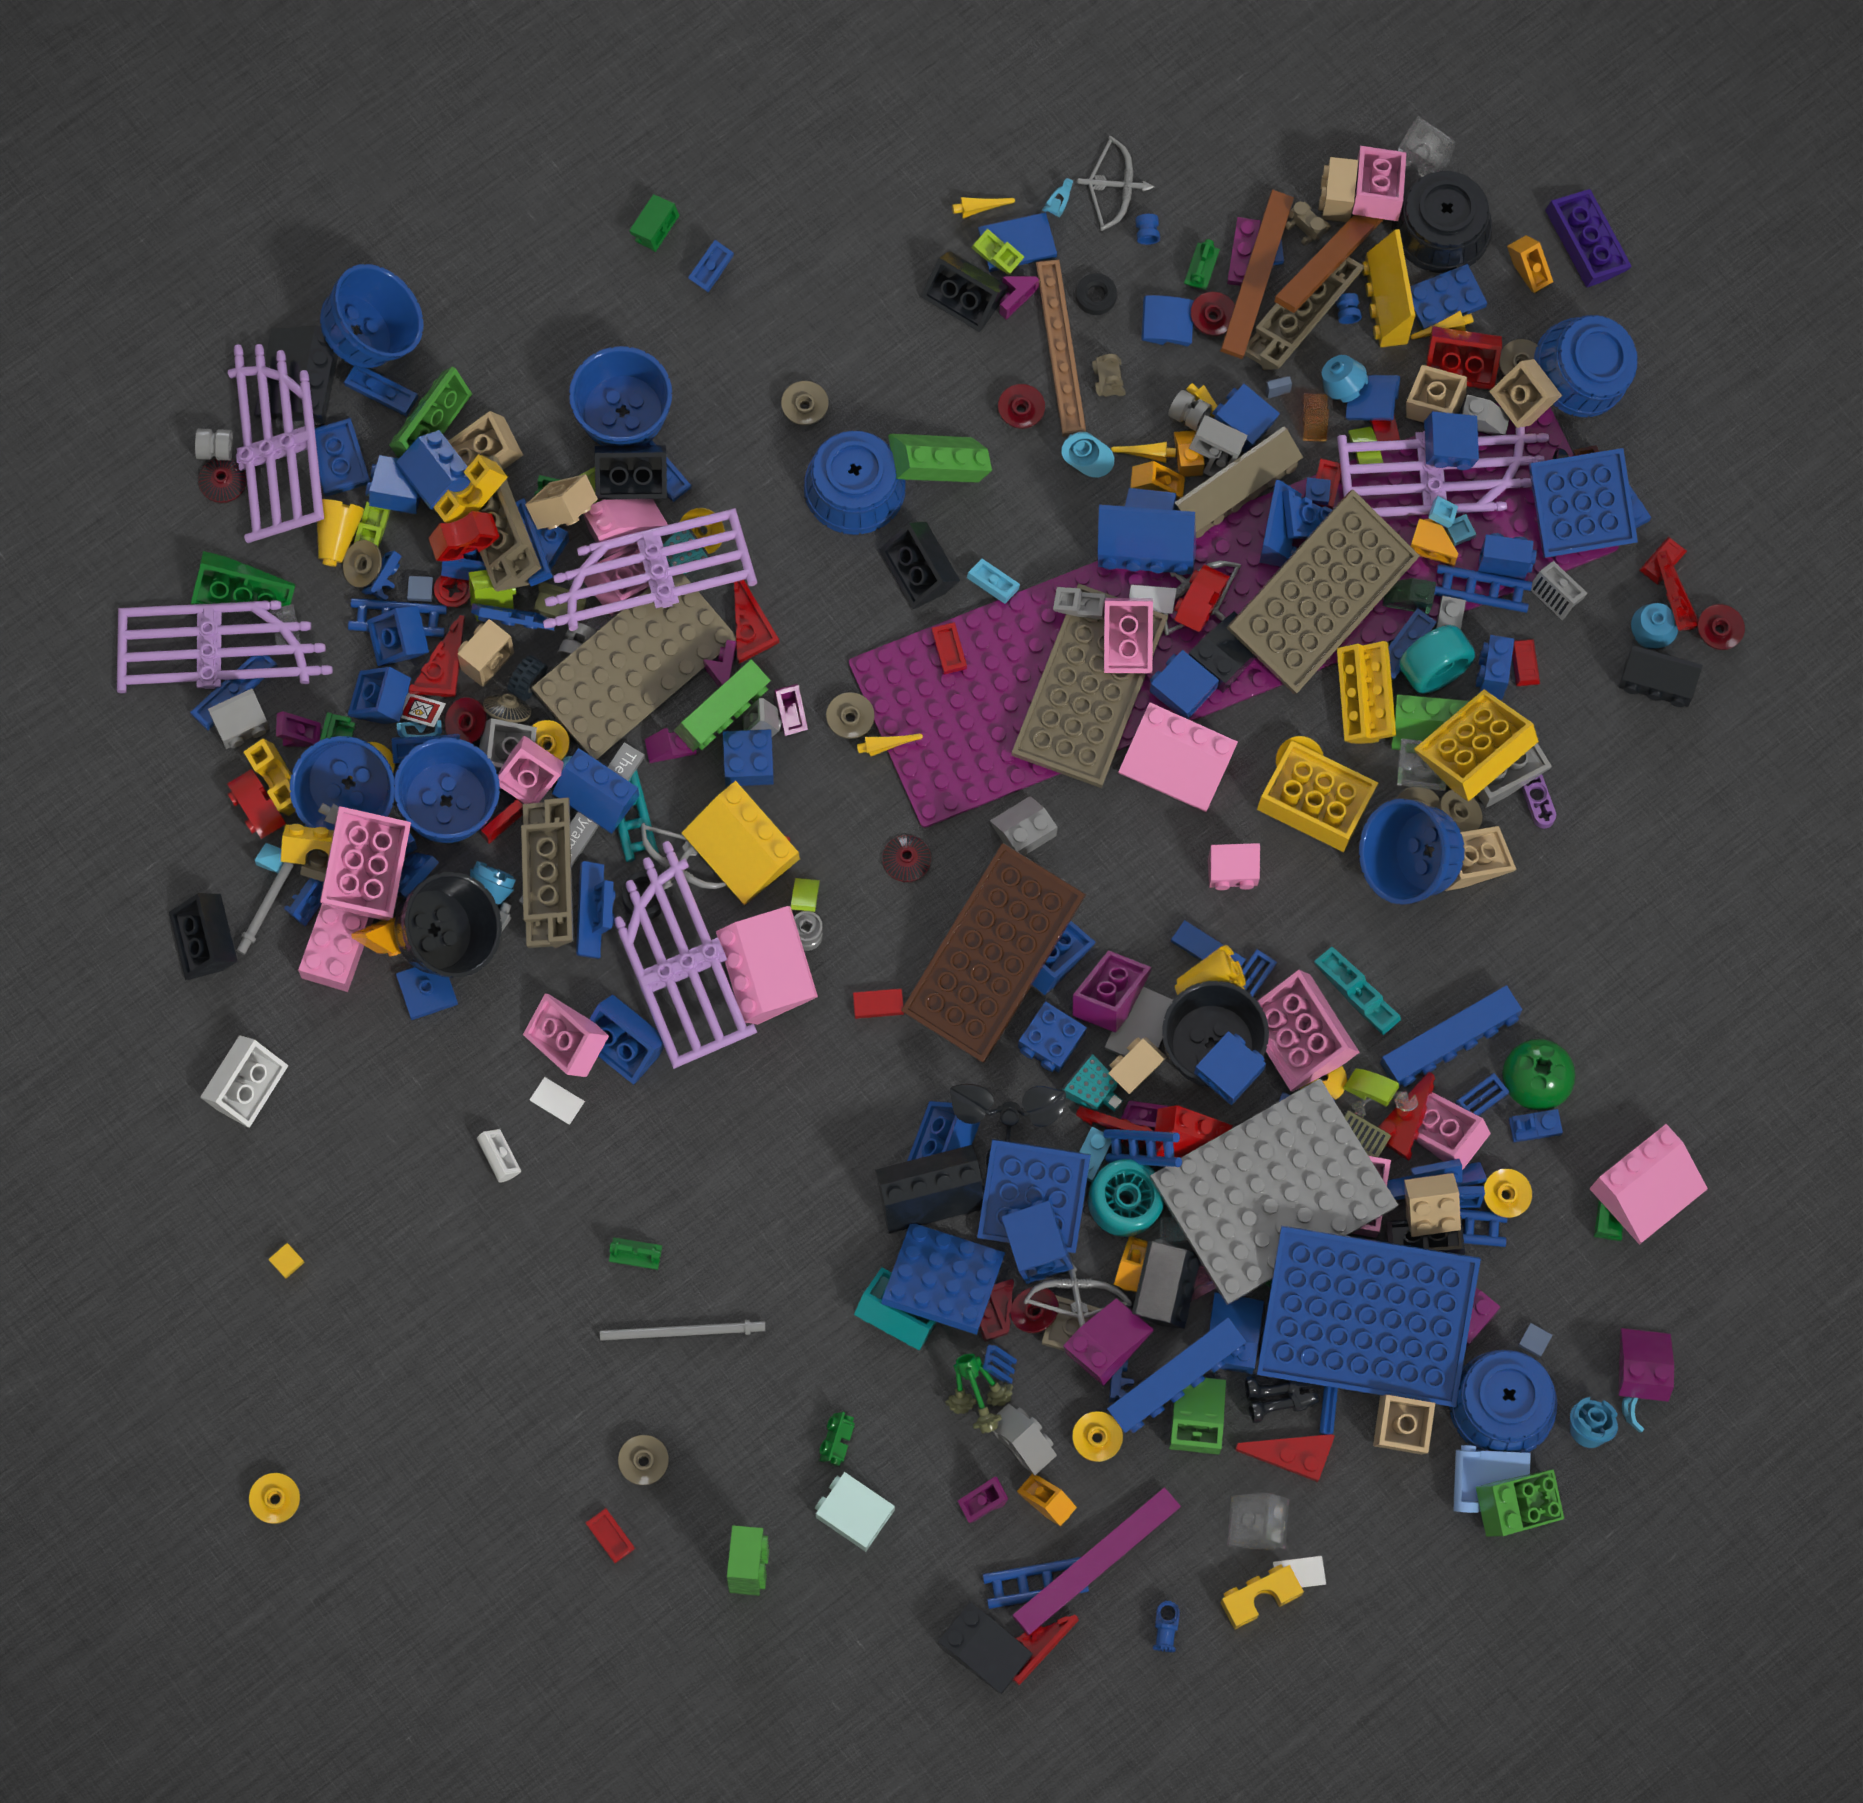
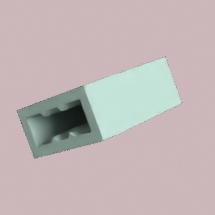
[815,1472,895,1552]

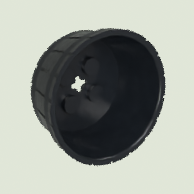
[1392,171,1492,273]
[394,872,502,977]
[1162,981,1269,1087]

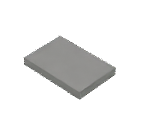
[1104,987,1173,1057]

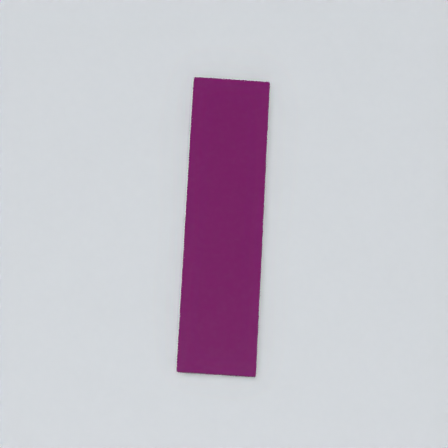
[849,403,1619,828]

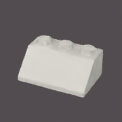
[200,1035,288,1128]

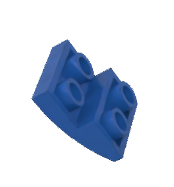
[1142,295,1194,346]
[1346,375,1400,420]

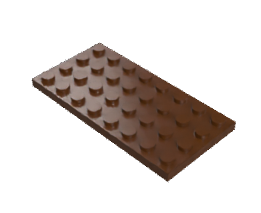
[901,843,1087,1062]

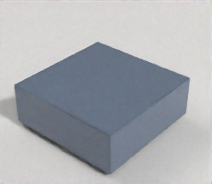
[1265,376,1292,398]
[407,576,434,602]
[1518,1323,1552,1358]

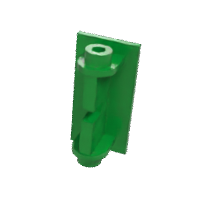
[1184,239,1220,290]
[609,1237,662,1270]
[819,1412,855,1466]

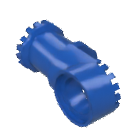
[1153,1601,1180,1652]

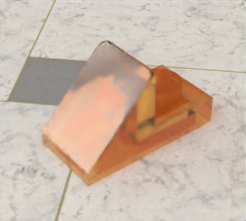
[1303,393,1329,441]

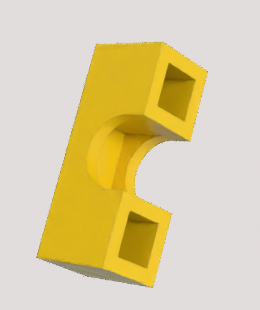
[433,454,508,523]
[244,738,296,816]
[281,824,334,865]
[1220,1564,1304,1630]

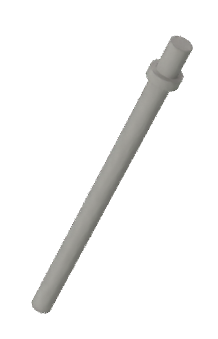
[236,824,307,955]
[600,1320,766,1341]

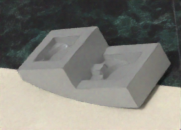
[1053,587,1107,620]

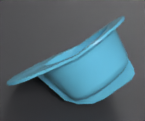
[1061,432,1114,478]

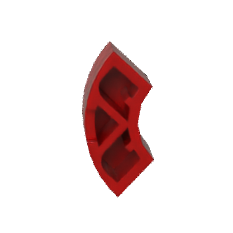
[429,511,500,561]
[1174,564,1230,632]
[227,769,286,839]

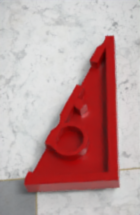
[1656,550,1698,631]
[734,580,779,664]
[409,615,465,698]
[1378,1072,1435,1161]
[1076,1106,1153,1153]
[1235,1434,1335,1482]
[1013,1614,1079,1685]

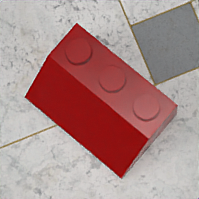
[1426,326,1502,390]
[1155,1105,1233,1158]

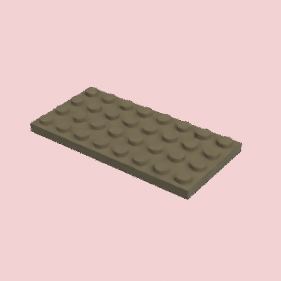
[1226,490,1420,694]
[531,565,736,760]
[1011,583,1168,788]

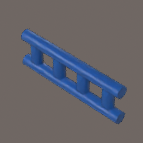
[1433,564,1532,613]
[348,598,447,637]
[1103,1129,1182,1167]
[1460,1209,1508,1247]
[983,1557,1089,1609]

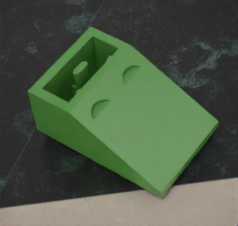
[1169,1378,1226,1455]
[1476,1469,1564,1537]

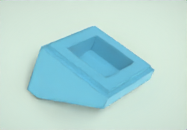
[255,843,284,874]

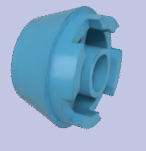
[1322,355,1368,403]
[1631,603,1678,649]
[470,861,516,905]
[1570,1397,1618,1448]

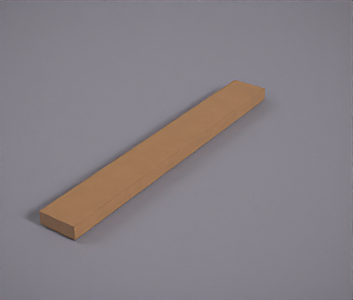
[1036,259,1086,437]

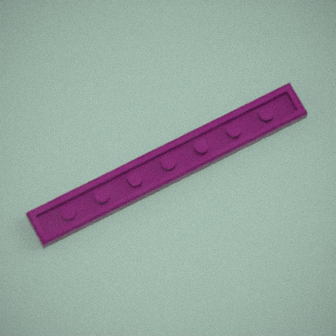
[1012,1487,1181,1636]

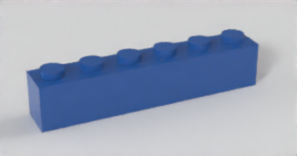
[1380,985,1523,1087]
[1107,1317,1247,1433]

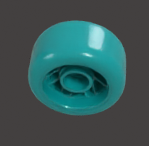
[1399,625,1475,694]
[1088,1159,1164,1237]

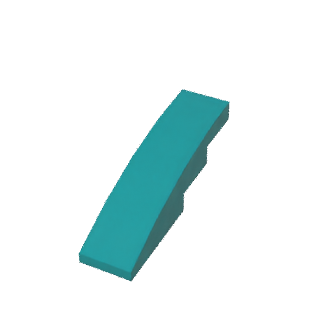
[1314,947,1401,1035]

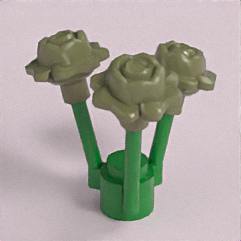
[945,1354,1013,1434]

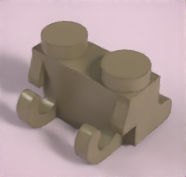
[1285,201,1331,246]
[1092,354,1126,397]

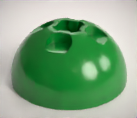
[1502,1039,1576,1111]

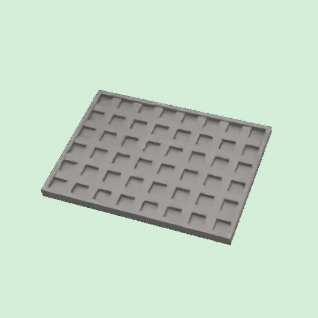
[1150,1079,1398,1305]

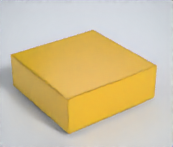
[268,1243,305,1279]

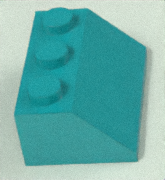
[854,1267,937,1351]

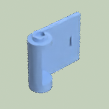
[1453,1445,1531,1513]

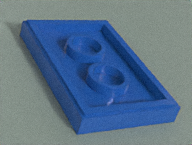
[978,212,1057,272]
[315,418,370,497]

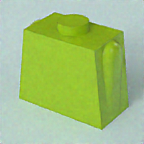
[468,570,516,621]

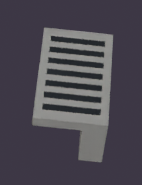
[1531,561,1588,620]

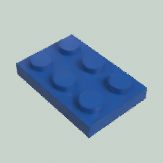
[1410,264,1487,330]

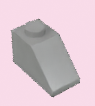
[1462,395,1509,435]
[743,698,781,737]

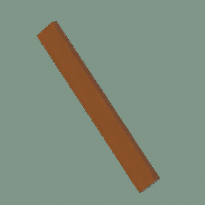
[1220,189,1294,359]
[1274,215,1384,313]

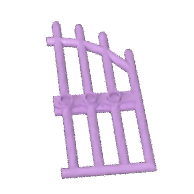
[228,344,324,543]
[1337,427,1549,517]
[543,508,757,631]
[117,600,333,693]
[614,841,757,1069]

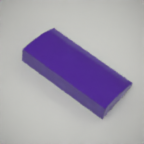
[1545,189,1632,288]

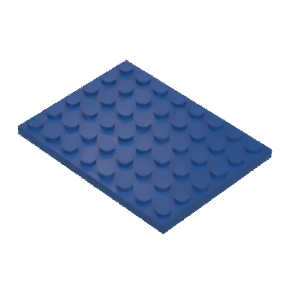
[1257,1225,1481,1407]

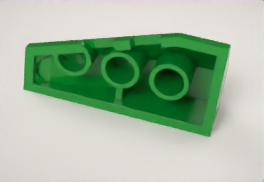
[190,551,295,608]

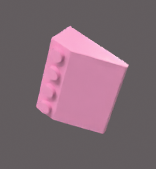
[1118,702,1238,812]
[320,806,411,921]
[716,906,818,1025]
[1258,970,1360,1092]
[1590,1124,1708,1245]

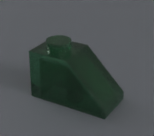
[1382,578,1436,614]

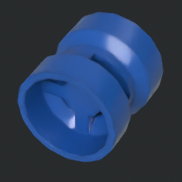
[1135,214,1160,245]
[1335,293,1362,324]

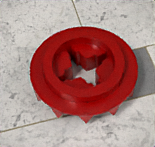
[434,576,470,608]

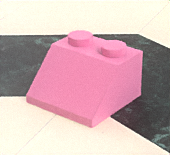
[498,736,564,804]
[1208,843,1260,890]

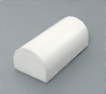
[477,1129,521,1182]

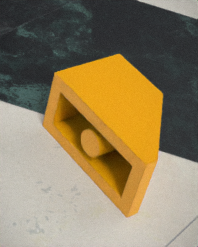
[1507,235,1553,293]
[1174,430,1205,477]
[1130,461,1185,500]
[1411,519,1458,566]
[351,918,401,956]
[1114,1236,1148,1292]
[1017,1474,1077,1526]

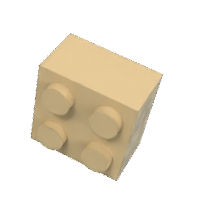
[1318,157,1358,222]
[1489,359,1562,428]
[1406,365,1467,422]
[525,474,598,530]
[458,619,514,687]
[1108,1037,1167,1094]
[1404,1173,1461,1237]
[1373,1395,1435,1455]

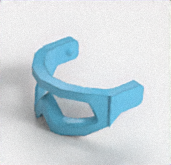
[1041,178,1073,218]
[397,720,442,737]
[1622,1397,1644,1432]

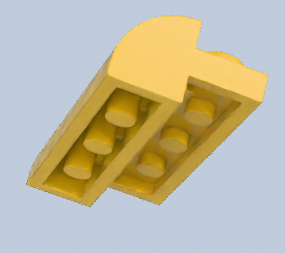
[1337,641,1396,744]

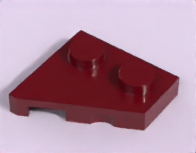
[979,1279,1014,1342]

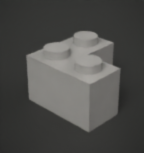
[1189,415,1248,477]
[992,1403,1057,1475]

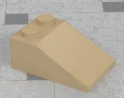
[448,411,523,469]
[1428,826,1516,891]

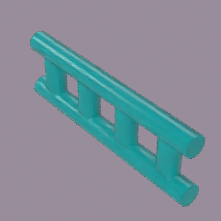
[617,770,659,862]

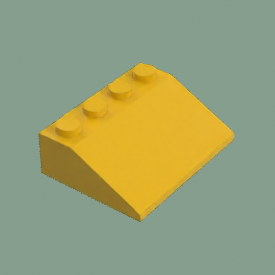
[1362,229,1415,347]
[1414,689,1539,802]
[1257,740,1378,852]
[681,781,800,905]

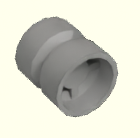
[1168,390,1212,431]
[195,428,233,461]
[557,622,596,660]
[794,911,823,951]

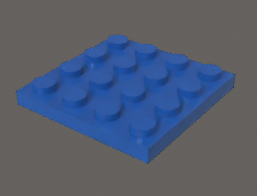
[1529,448,1638,558]
[977,1139,1091,1253]
[881,1224,1005,1335]

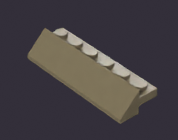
[1244,257,1364,370]
[1174,427,1303,538]
[479,455,541,591]
[521,798,573,948]

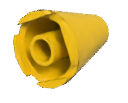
[317,499,364,567]
[1175,945,1246,995]

